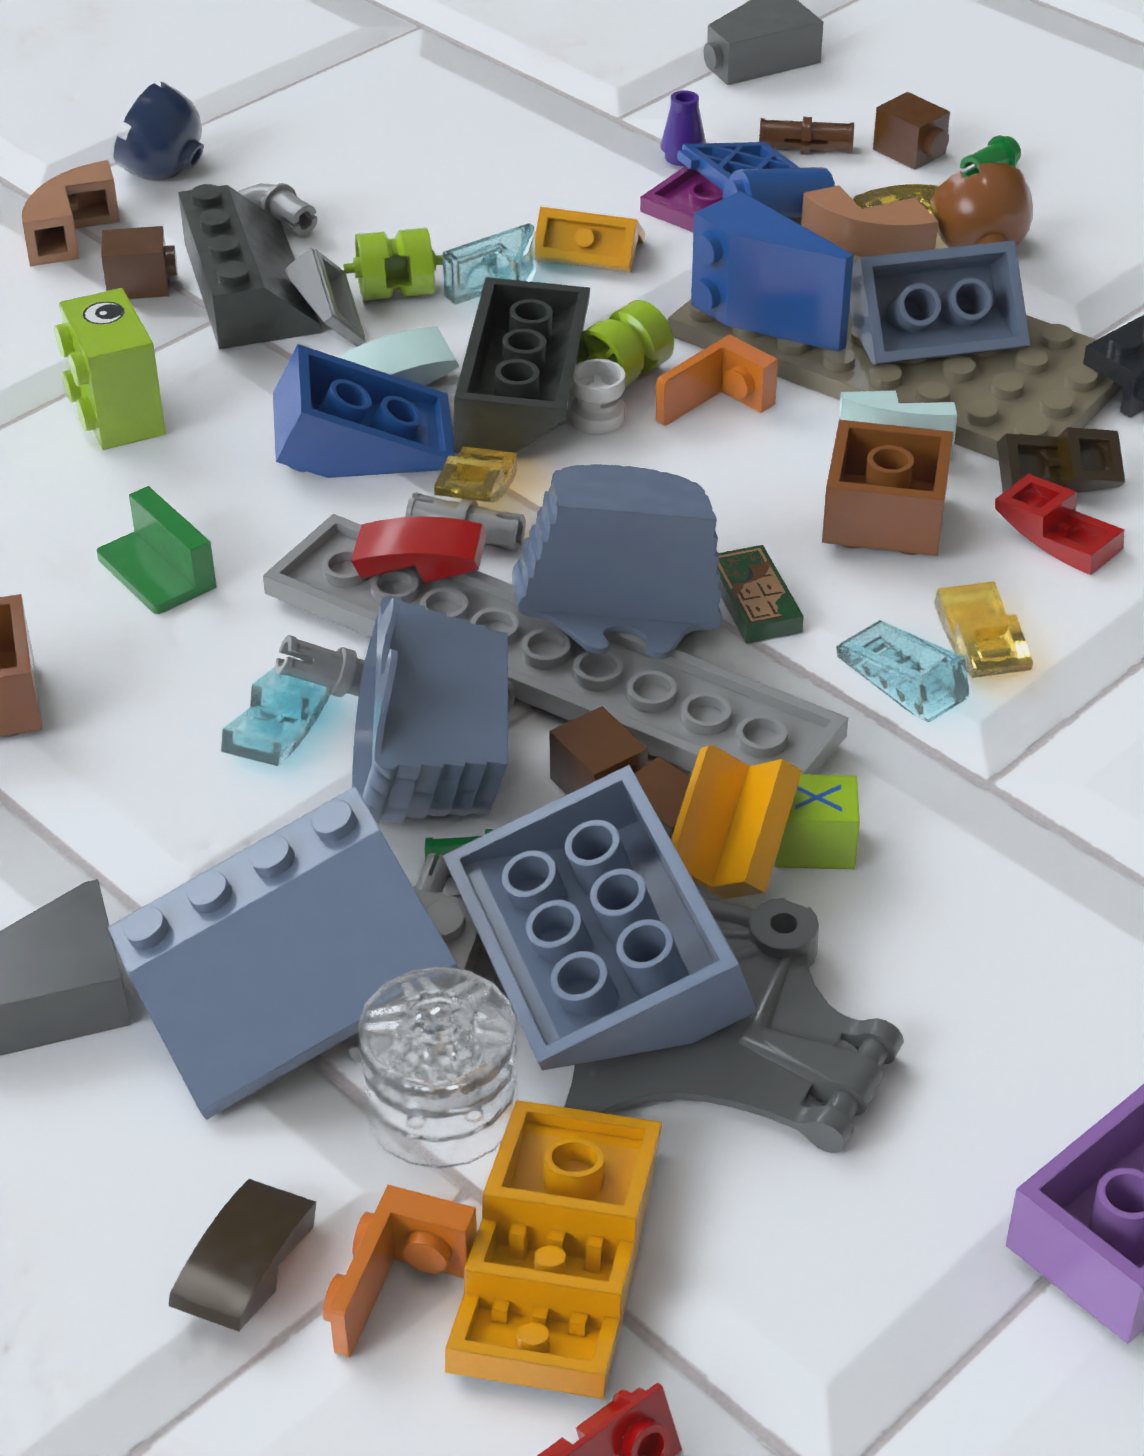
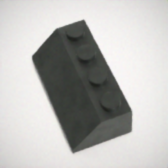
[178,184,321,349]
[453,277,590,458]

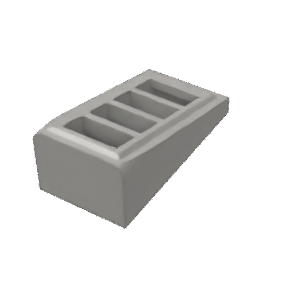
[285,247,365,347]

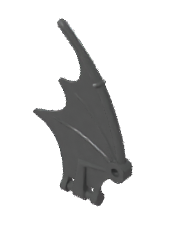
[450,894,904,1153]

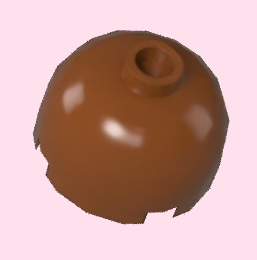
[930,163,1033,248]

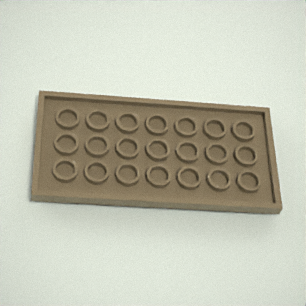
[668,255,1122,460]

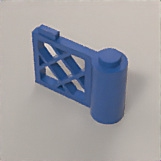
[677,142,835,218]

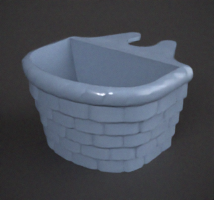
[512,464,723,659]
[352,595,508,824]

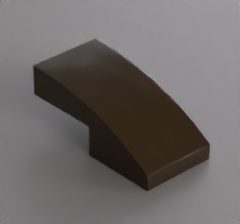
[996,427,1125,493]
[168,1178,317,1332]

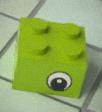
[54,288,166,450]

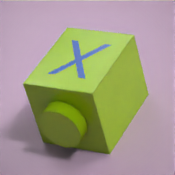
[775,774,860,870]

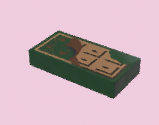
[717,545,804,643]

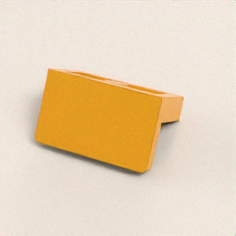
[531,206,646,273]
[671,745,802,899]

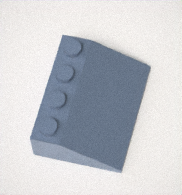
[443,765,757,1071]
[108,786,462,1120]

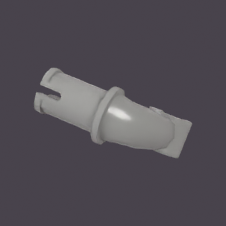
[237,183,318,235]

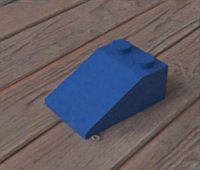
[691,191,854,351]
[273,344,456,478]

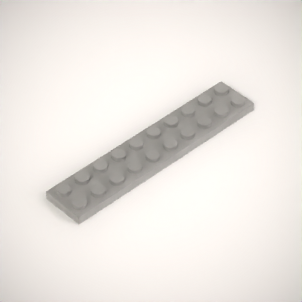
[263,514,849,775]

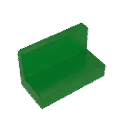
[96,486,217,614]

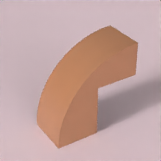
[22,160,120,266]
[801,185,938,257]

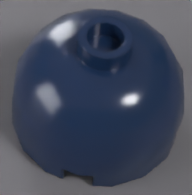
[113,81,204,180]

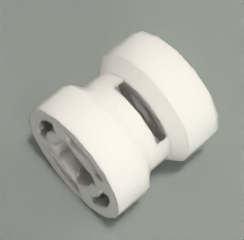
[571,359,625,435]

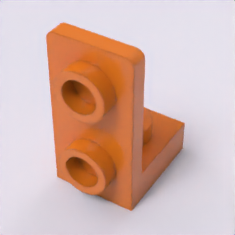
[655,334,778,426]
[323,1184,477,1357]

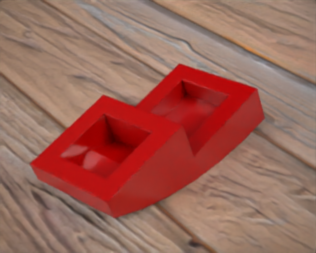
[995,474,1125,575]
[351,516,487,583]

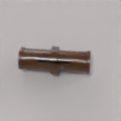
[759,116,854,155]

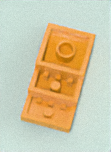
[445,1100,662,1399]

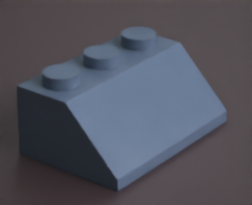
[850,240,1031,365]

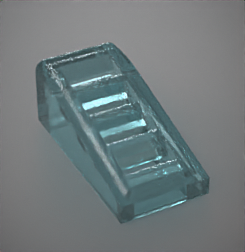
[836,620,969,722]

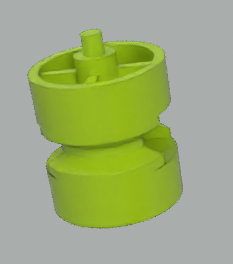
[343,227,446,301]
[576,300,674,387]

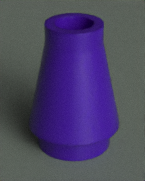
[660,90,706,166]

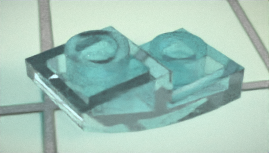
[221,667,330,766]

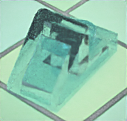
[442,223,536,305]

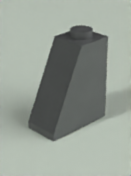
[703,0,824,85]
[0,879,131,1056]

